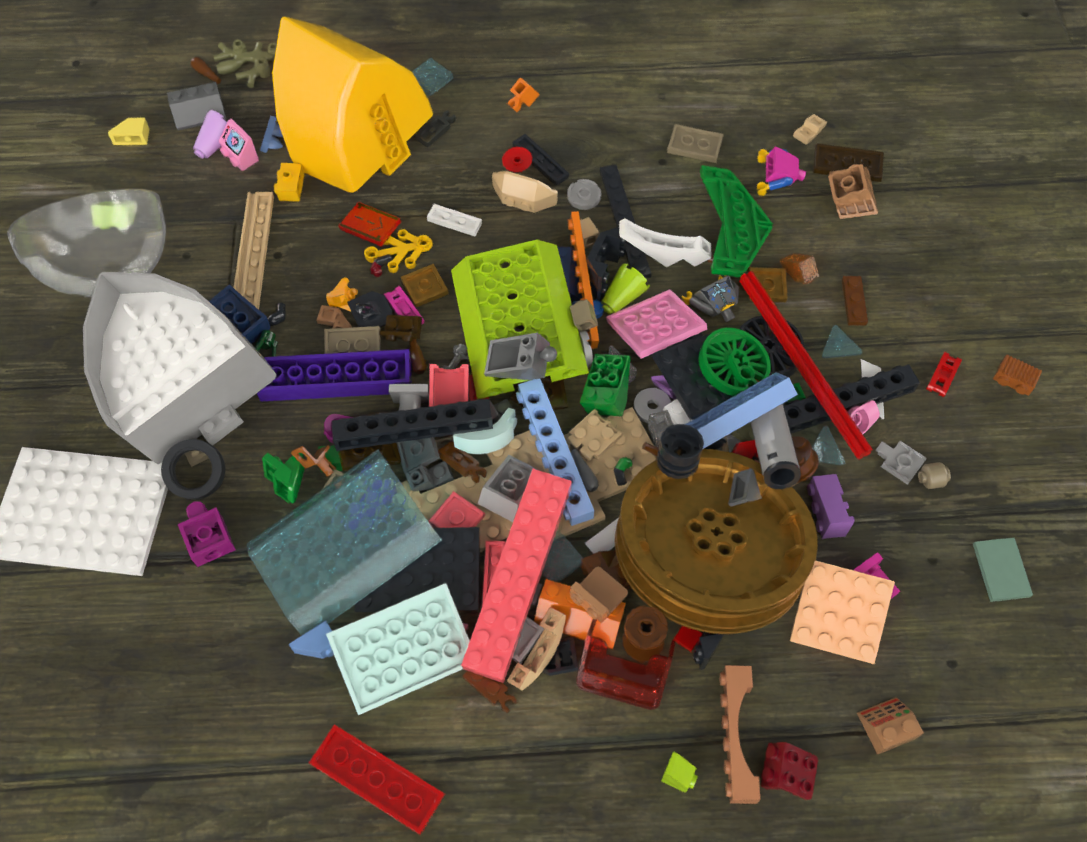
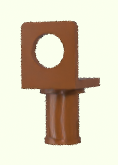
[291,445,336,477]

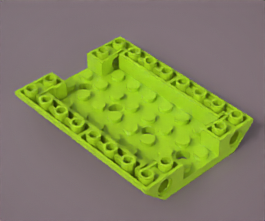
[451,240,589,399]

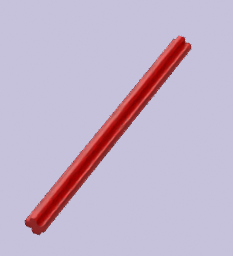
[739,271,873,460]

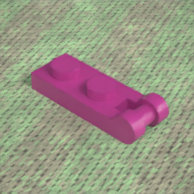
[383,286,424,324]

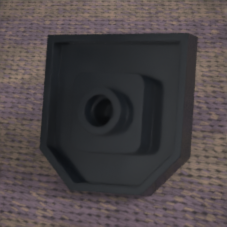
[347,291,392,328]

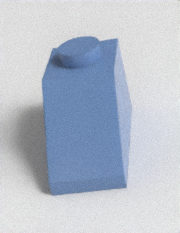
[289,621,334,659]

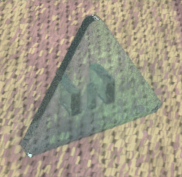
[822,325,862,358]
[812,426,845,465]

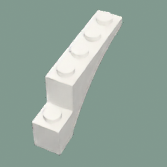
[619,218,711,267]

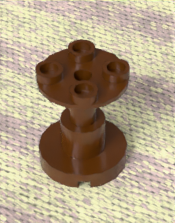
[622,606,668,663]

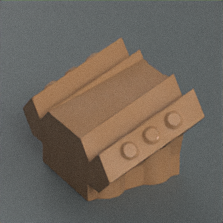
[828,164,879,219]

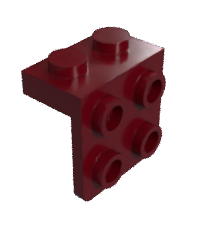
[760,742,818,800]

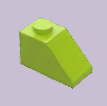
[661,752,698,793]

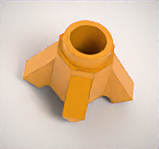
[326,277,358,312]

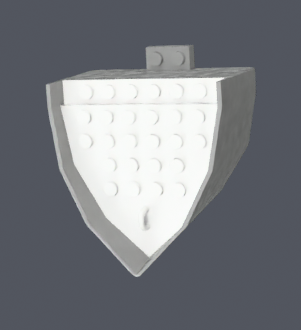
[83,272,276,464]

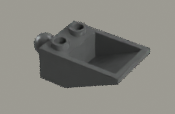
[484,333,557,380]

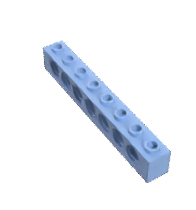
[516,379,594,526]

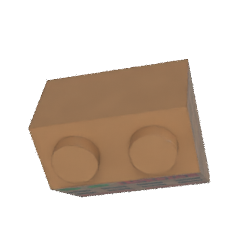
[857,697,923,754]

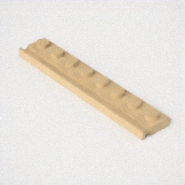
[233,192,274,310]

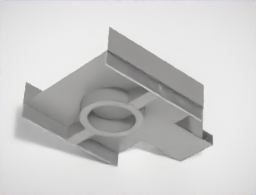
[875,441,927,485]

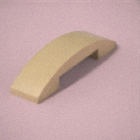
[507,607,566,690]

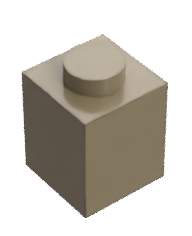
[570,299,598,331]

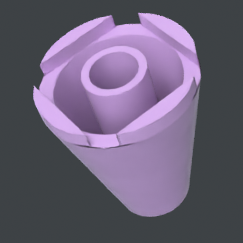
[193,110,229,159]

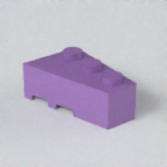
[807,474,855,539]

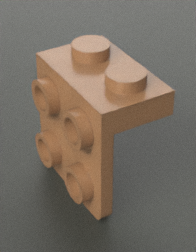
[570,567,628,624]

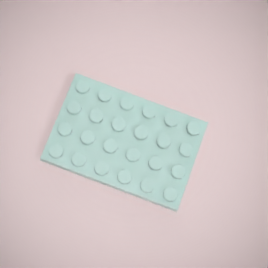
[326,583,470,715]

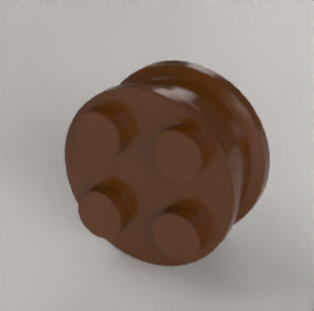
[792,436,819,483]

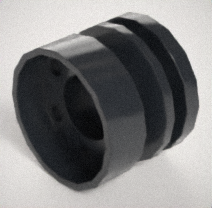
[656,424,704,479]

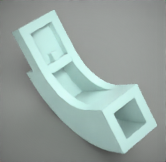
[453,408,517,454]

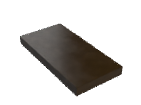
[813,143,884,182]

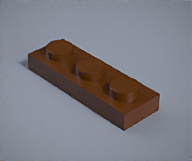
[842,276,868,325]

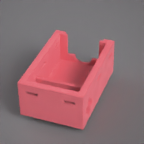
[429,364,469,418]

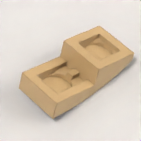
[793,114,827,145]

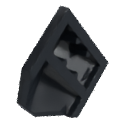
[542,636,579,676]

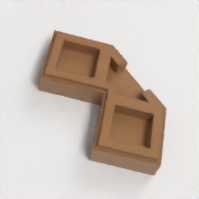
[317,305,352,328]

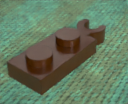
[438,441,487,483]
[463,671,517,713]

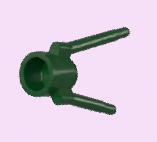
[254,330,278,357]

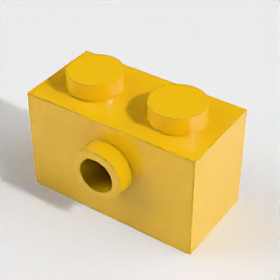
[274,163,305,202]

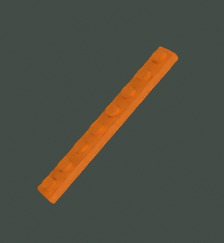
[568,211,599,349]

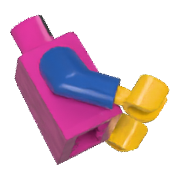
[757,146,806,196]

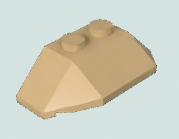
[492,171,558,213]

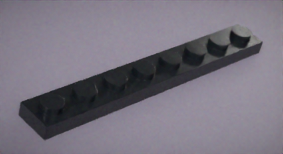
[600,165,652,279]

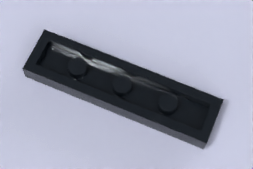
[512,134,569,186]

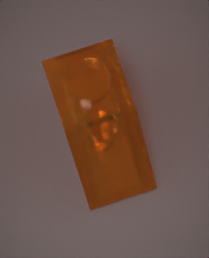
[780,253,819,284]

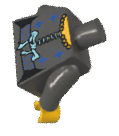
[682,275,739,322]

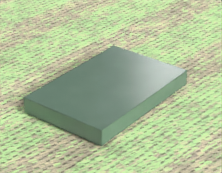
[973,538,1033,602]

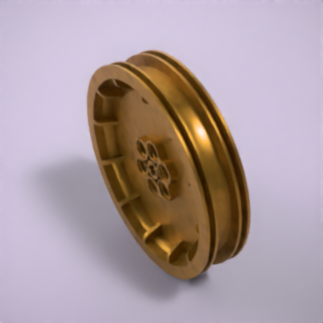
[615,449,818,634]

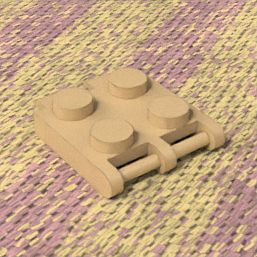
[567,409,624,461]

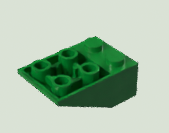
[580,354,630,417]

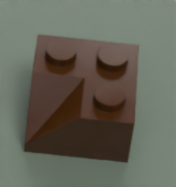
[581,550,632,590]

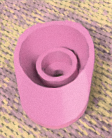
[847,400,880,434]

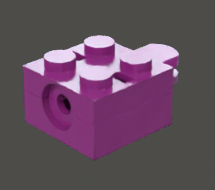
[178,501,236,567]

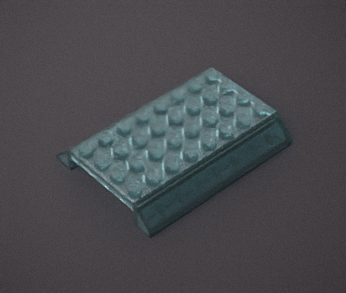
[247,449,442,635]

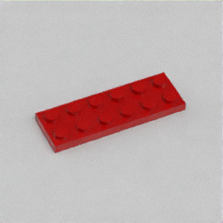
[309,725,445,835]

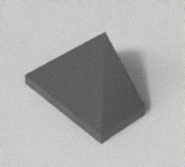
[728,468,762,507]

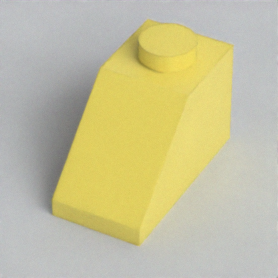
[108,118,150,145]

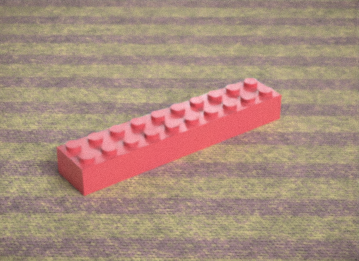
[461,469,572,683]

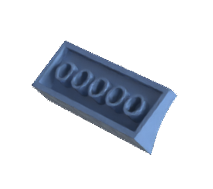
[685,372,798,449]

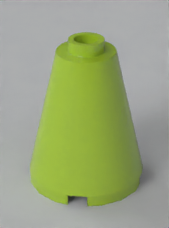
[601,264,650,314]

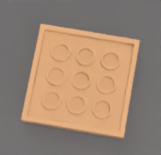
[790,561,895,664]

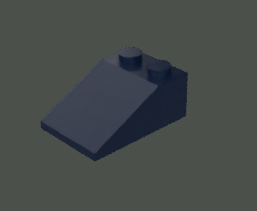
[209,284,271,344]

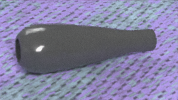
[571,449,599,492]

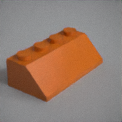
[534,579,626,649]

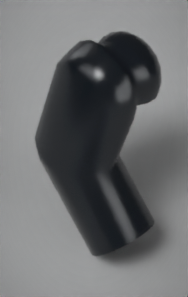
[267,303,286,326]

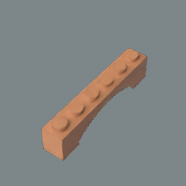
[720,666,760,804]

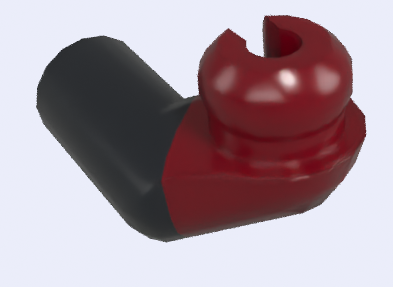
[370,254,392,277]

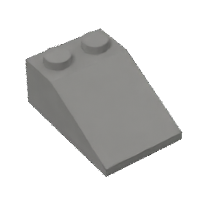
[478,455,540,522]

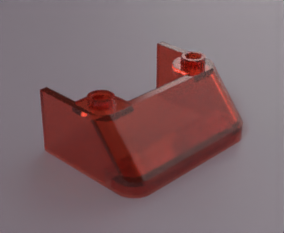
[576,619,676,710]

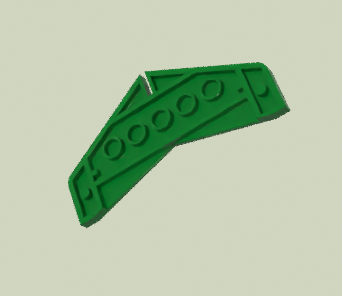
[700,165,774,277]

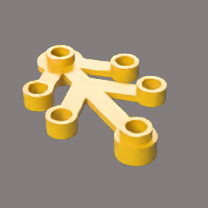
[364,229,433,273]

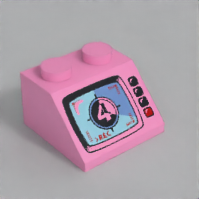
[219,119,259,171]

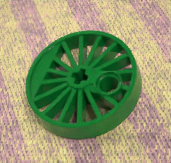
[699,328,771,396]

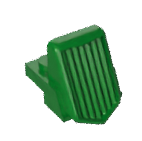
[262,453,305,504]

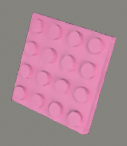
[606,289,707,358]

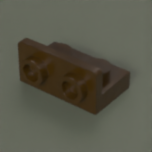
[379,315,422,342]

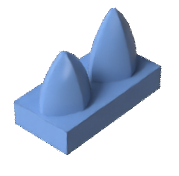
[260,116,283,153]

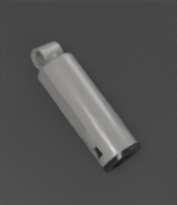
[751,404,801,489]

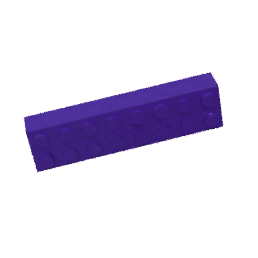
[257,349,412,401]

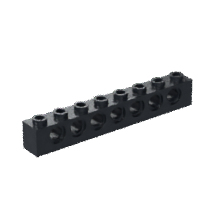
[783,364,920,434]
[332,399,493,451]

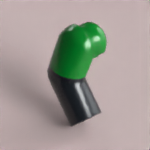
[614,457,633,486]

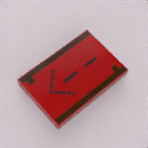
[338,202,401,246]

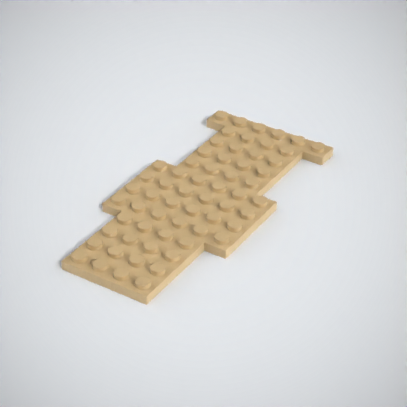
[395,407,657,552]

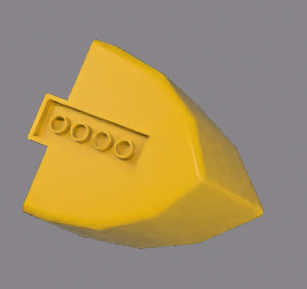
[272,17,433,193]

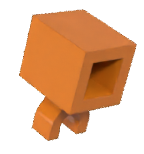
[507,77,540,112]

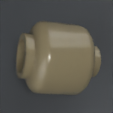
[918,462,951,489]

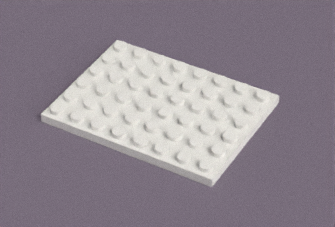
[0,447,168,576]

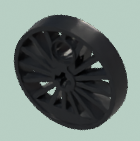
[736,316,805,377]

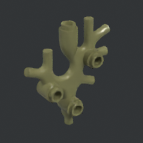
[213,39,277,88]

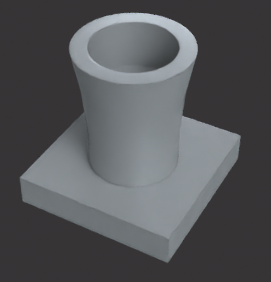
[389,384,429,410]

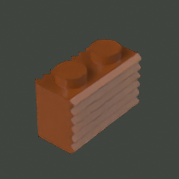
[993,355,1042,396]

